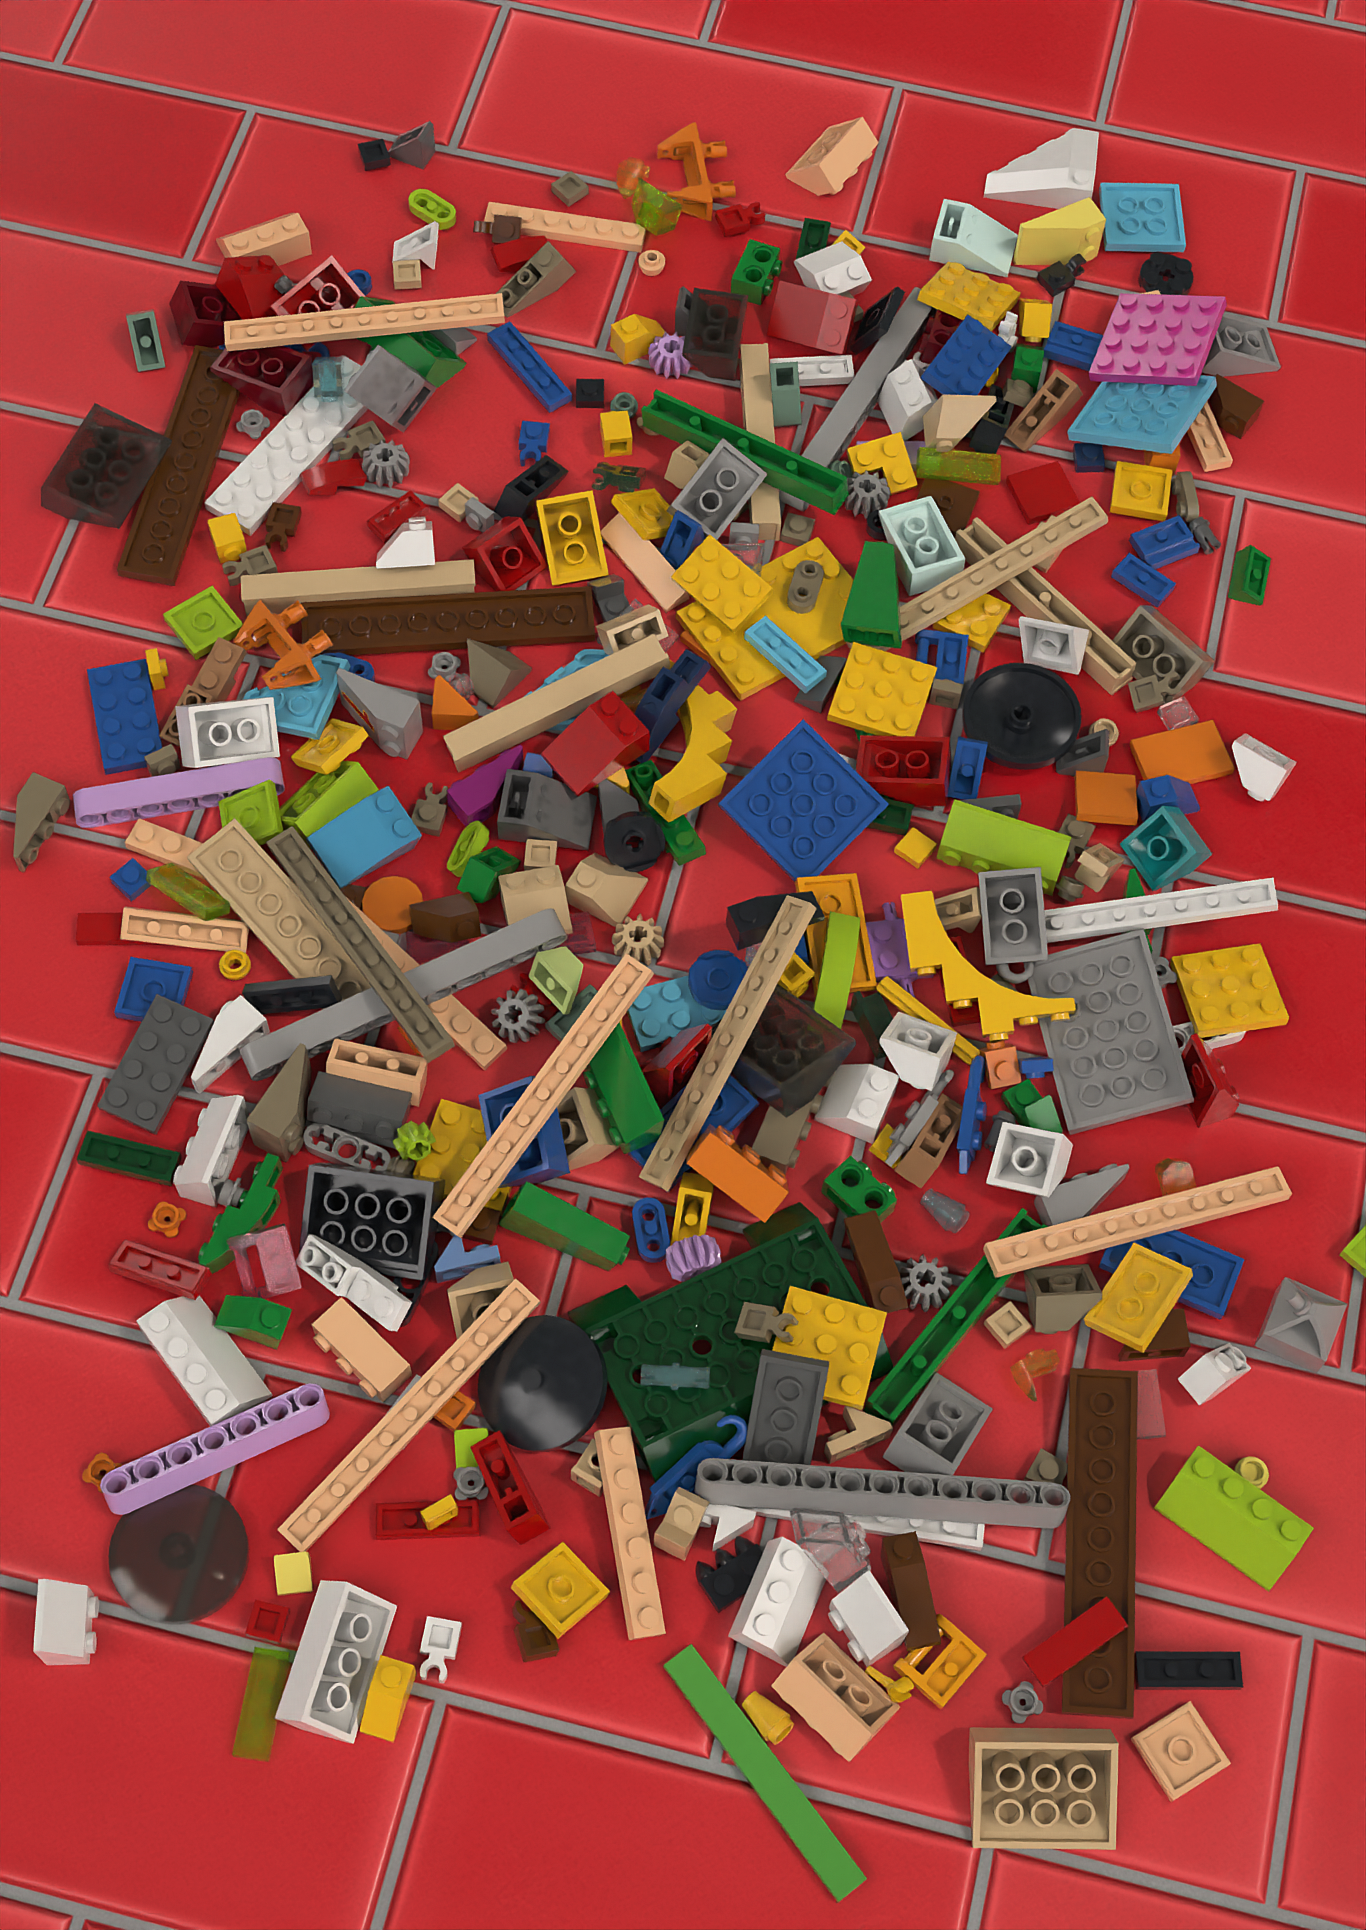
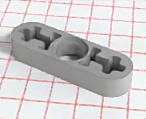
[303,1123,391,1171]

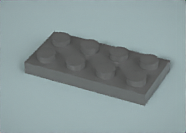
[97,994,214,1135]
[742,1349,829,1465]

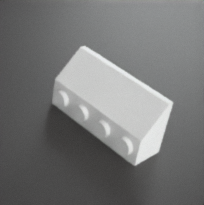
[136,1295,273,1426]
[275,1580,397,1744]

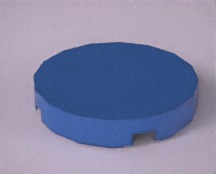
[688,950,748,1010]

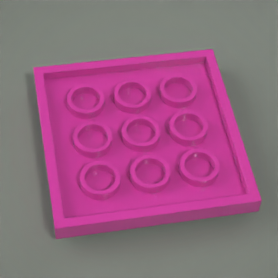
[1089,293,1227,386]

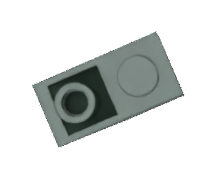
[770,361,802,427]

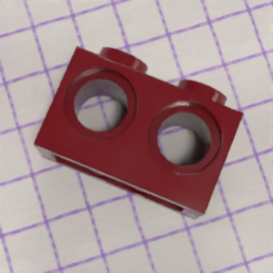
[920,310,963,364]

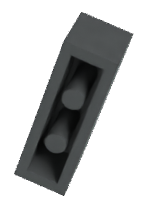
[307,1071,412,1140]

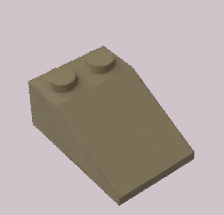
[246,1043,312,1162]

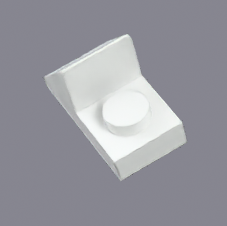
[392,221,439,270]
[700,1504,756,1551]

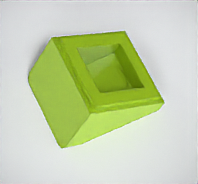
[454,1428,489,1469]

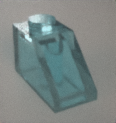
[312,356,344,402]

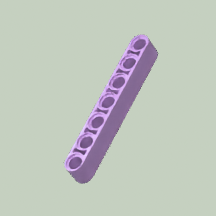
[73,757,285,828]
[100,1383,330,1515]

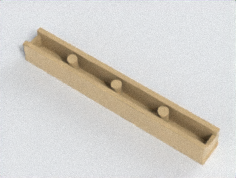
[739,343,781,541]
[955,517,1136,695]
[241,560,476,616]
[443,634,671,773]

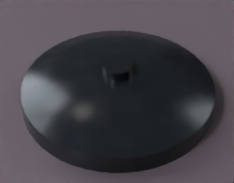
[962,663,1082,770]
[478,1315,608,1452]

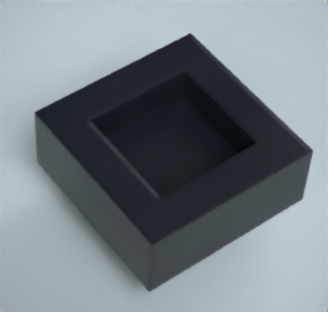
[358,139,391,171]
[576,379,604,408]

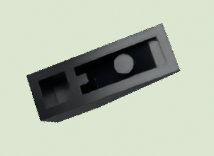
[969,384,1014,457]
[494,455,568,522]
[726,891,825,950]

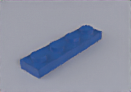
[487,321,572,413]

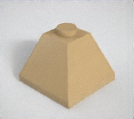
[923,395,996,452]
[565,853,648,927]
[447,1262,514,1340]

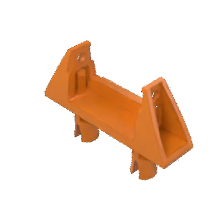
[657,122,736,221]
[234,600,333,690]

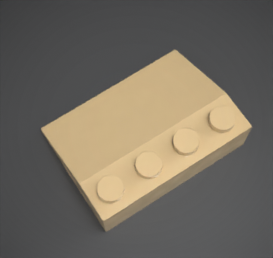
[969,1727,1119,1850]

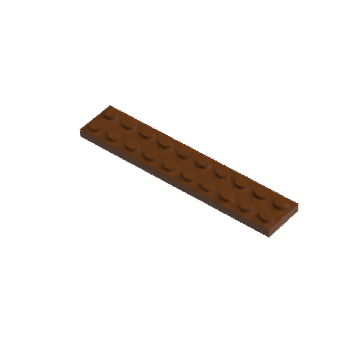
[117,345,240,586]
[301,586,595,657]
[1062,1368,1138,1719]

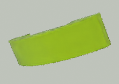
[808,911,860,1038]

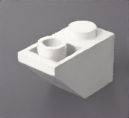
[1178,1343,1251,1405]

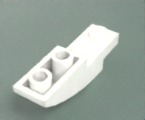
[295,1234,412,1331]

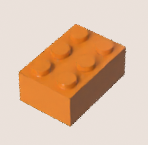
[686,1124,789,1223]

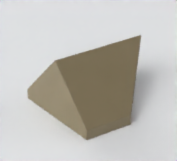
[467,638,532,708]

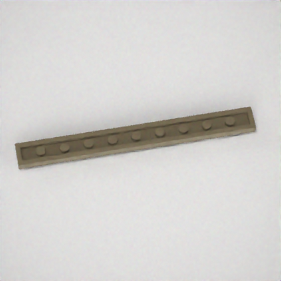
[266,826,455,1063]

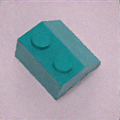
[1120,806,1212,891]

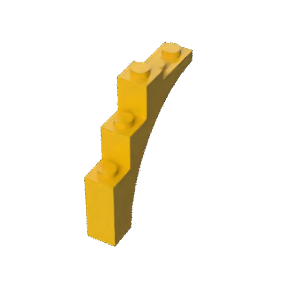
[648,659,737,823]
[901,891,1076,1042]

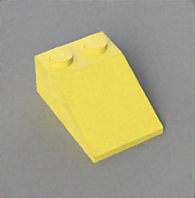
[1013,197,1106,265]

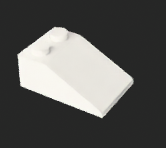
[175,697,280,768]

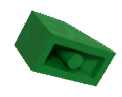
[1011,343,1044,393]
[457,846,521,903]
[214,1295,292,1350]

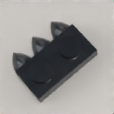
[696,1536,763,1613]

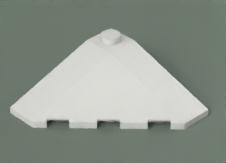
[983,128,1099,209]

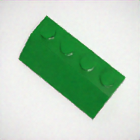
[354,296,467,388]
[583,1022,664,1154]

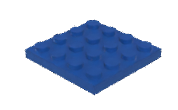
[718,719,889,882]

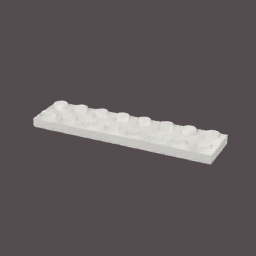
[204,355,368,536]

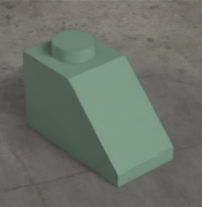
[126,309,166,372]

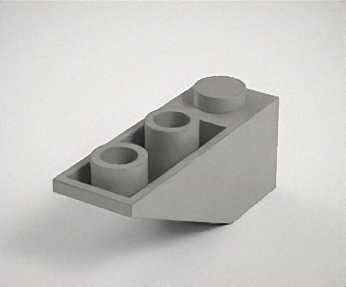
[1034,1164,1130,1227]

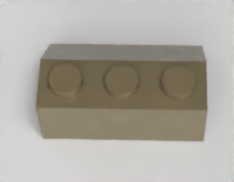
[1112,605,1215,706]

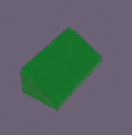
[1228,545,1271,606]

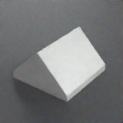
[1019,616,1089,675]

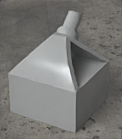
[1254,1277,1347,1373]

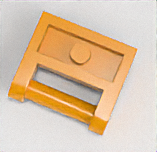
[893,1614,987,1709]

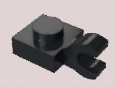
[1037,254,1086,297]

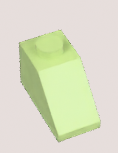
[528,946,584,1015]

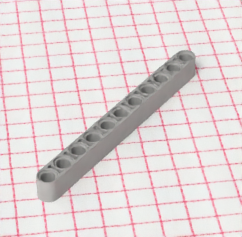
[779,287,938,512]
[240,908,567,1081]
[694,1458,1070,1529]

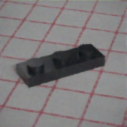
[242,975,342,1014]
[1134,1651,1243,1690]

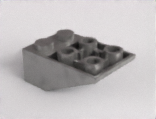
[344,345,437,433]
[497,769,597,851]

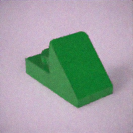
[1001,1078,1063,1134]

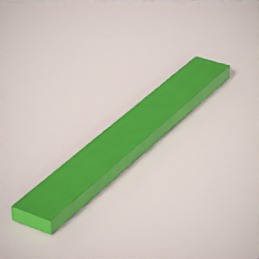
[663,1644,867,1903]

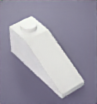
[191,995,270,1094]

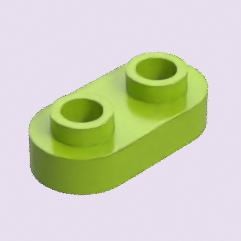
[408,189,456,230]
[447,821,489,877]

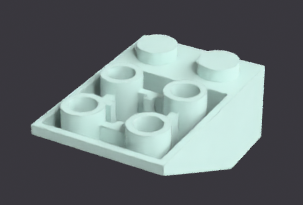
[929,199,1018,277]

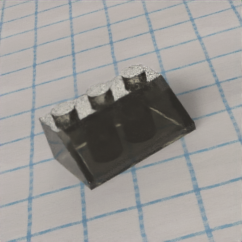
[682,288,748,381]

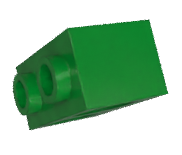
[730,239,783,306]
[821,1156,897,1223]

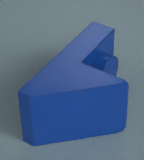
[660,510,706,570]
[948,737,988,800]

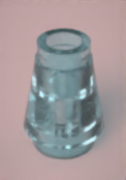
[920,1188,970,1233]

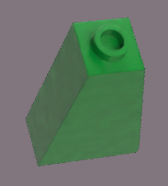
[841,541,902,649]
[498,1181,630,1271]

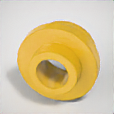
[219,950,251,980]

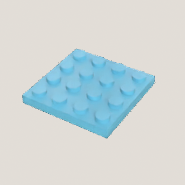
[1067,375,1217,454]

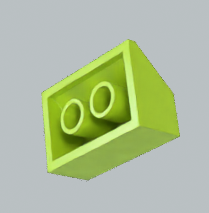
[279,761,379,849]

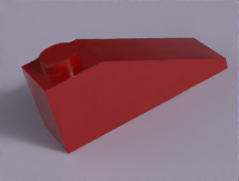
[470,1430,551,1545]

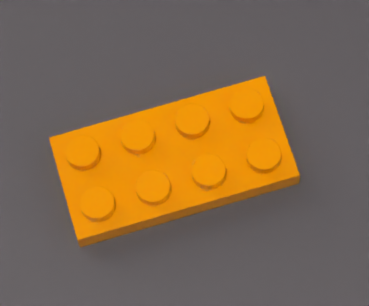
[795,873,877,996]

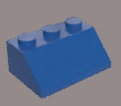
[478,1076,570,1188]

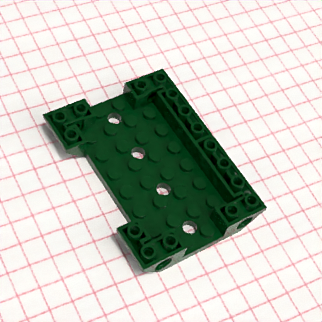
[568,1202,893,1483]

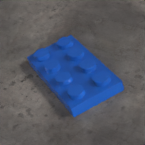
[921,315,1012,395]
[87,659,163,775]
[627,1075,759,1193]
[1098,1230,1245,1320]

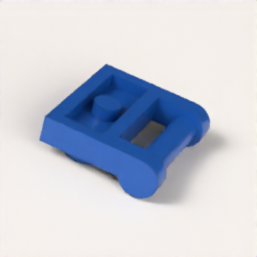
[915,629,969,688]

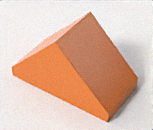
[432,675,479,730]

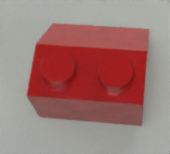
[462,517,548,591]

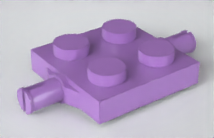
[866,902,934,997]

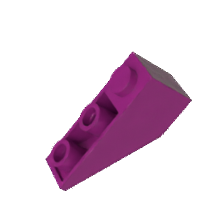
[447,744,524,827]

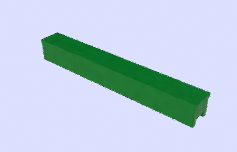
[641,389,849,515]
[863,1208,1048,1427]

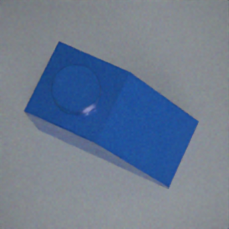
[1136,775,1200,823]

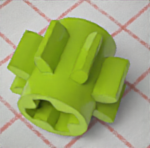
[392,1121,436,1162]

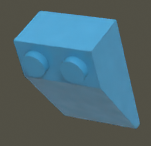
[306,786,422,889]

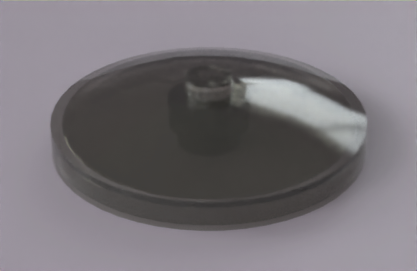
[108,1484,250,1625]

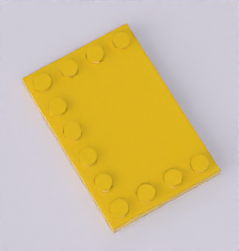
[676,537,854,701]

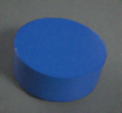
[347,269,372,295]

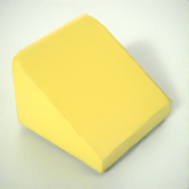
[274,1552,313,1596]

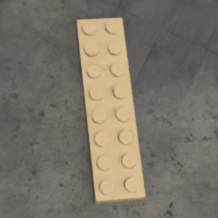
[187,818,372,1010]

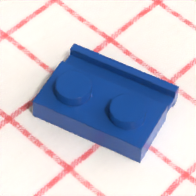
[1043,321,1103,371]
[1129,515,1200,569]

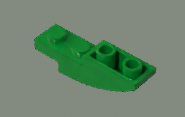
[625,760,706,866]
[198,1153,283,1274]

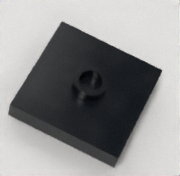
[850,287,905,355]

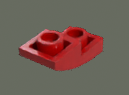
[490,235,548,272]
[300,459,367,496]

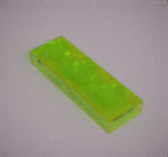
[916,447,1001,485]
[146,863,230,921]
[232,1647,291,1762]

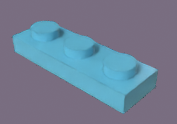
[744,616,827,693]

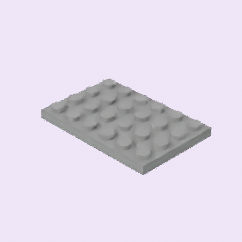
[1023,928,1194,1135]

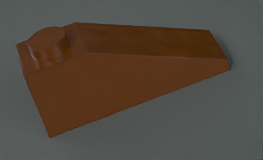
[843,1210,908,1313]
[881,1531,941,1651]

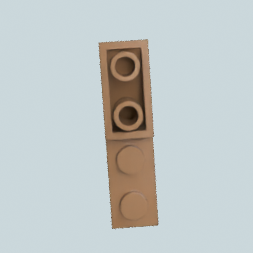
[159,637,247,747]

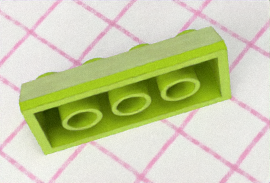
[937,799,1071,896]
[1154,1445,1314,1592]

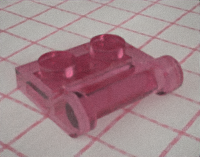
[227,1223,302,1299]

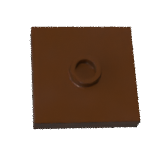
[916,474,980,538]

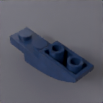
[635,649,711,764]

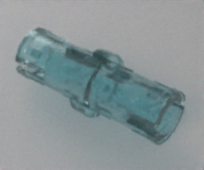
[641,1362,710,1390]

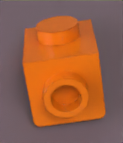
[978,1040,1022,1089]

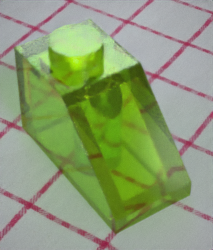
[631,179,682,236]

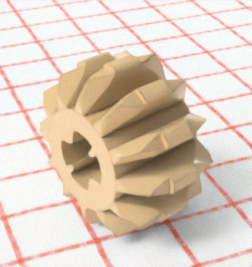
[612,914,664,966]

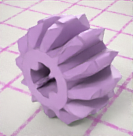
[648,331,694,379]
[666,1234,722,1282]

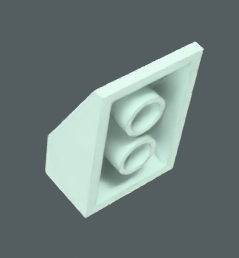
[878,496,965,596]

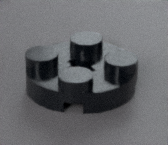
[1138,252,1194,295]
[603,811,665,872]

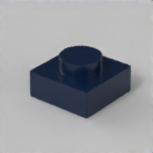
[1073,443,1105,473]

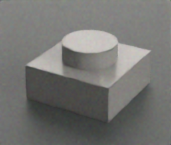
[465,497,494,533]
[729,522,759,550]

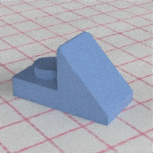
[434,1235,501,1283]

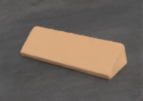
[600,513,689,612]
[120,906,249,953]

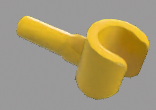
[865,1665,914,1703]

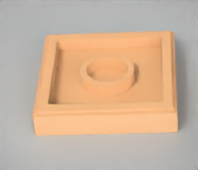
[1131,1701,1231,1802]

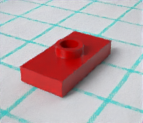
[367,490,429,544]

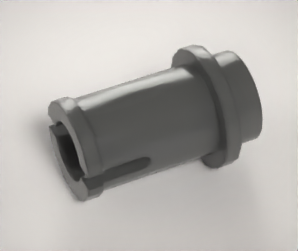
[1188,517,1221,555]
[984,1111,1017,1152]

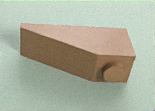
[1004,369,1083,452]
[894,1093,963,1188]

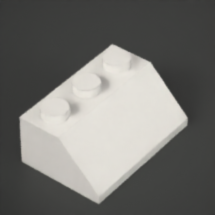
[173,1095,249,1207]
[728,1537,829,1667]

